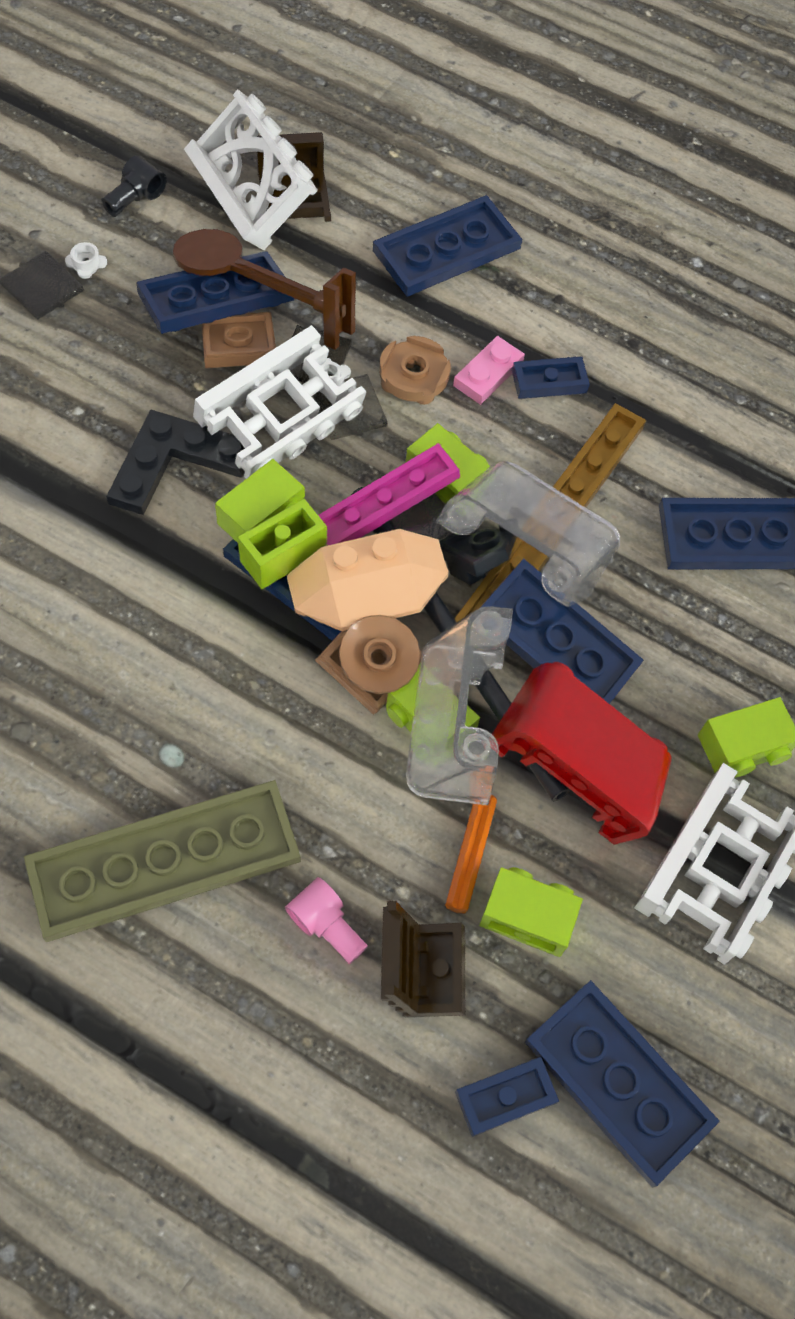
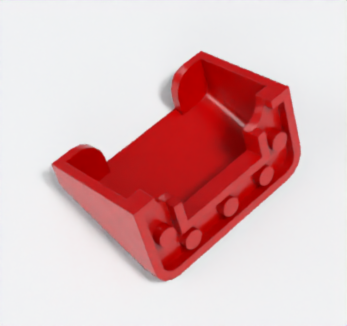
[485,662,672,845]

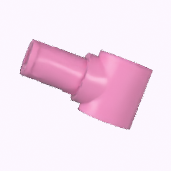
[285,877,368,965]

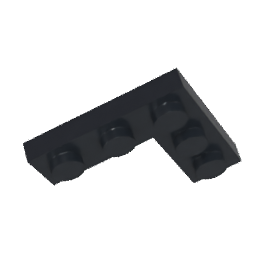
[106,409,245,515]

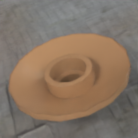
[339,615,421,694]

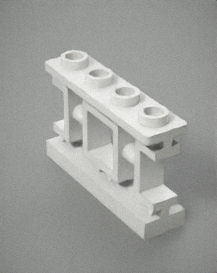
[193,325,366,479]
[634,763,795,965]

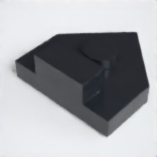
[439,521,518,585]

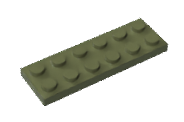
[24,780,301,943]

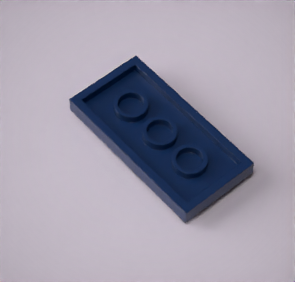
[372,195,523,297]
[136,251,294,334]
[659,498,795,570]
[473,558,644,704]
[524,980,720,1188]

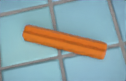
[445,792,497,914]

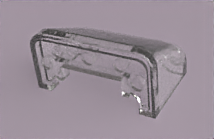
[436,461,620,607]
[406,606,513,805]

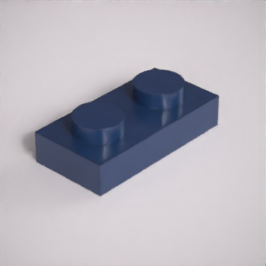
[512,356,590,399]
[455,1057,559,1137]

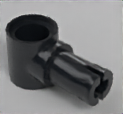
[101,155,167,217]

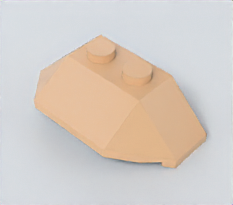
[286,529,448,631]

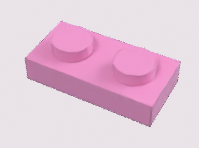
[453,336,525,405]

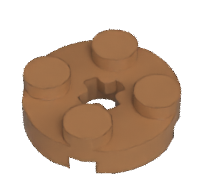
[379,336,451,405]

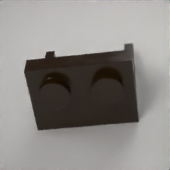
[257,132,331,222]
[381,901,466,1018]

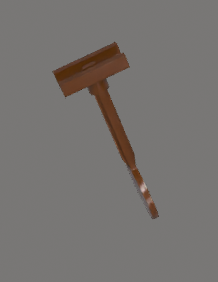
[173,229,356,350]

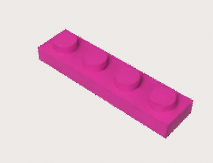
[318,443,460,546]

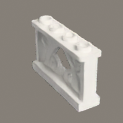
[184,89,318,250]

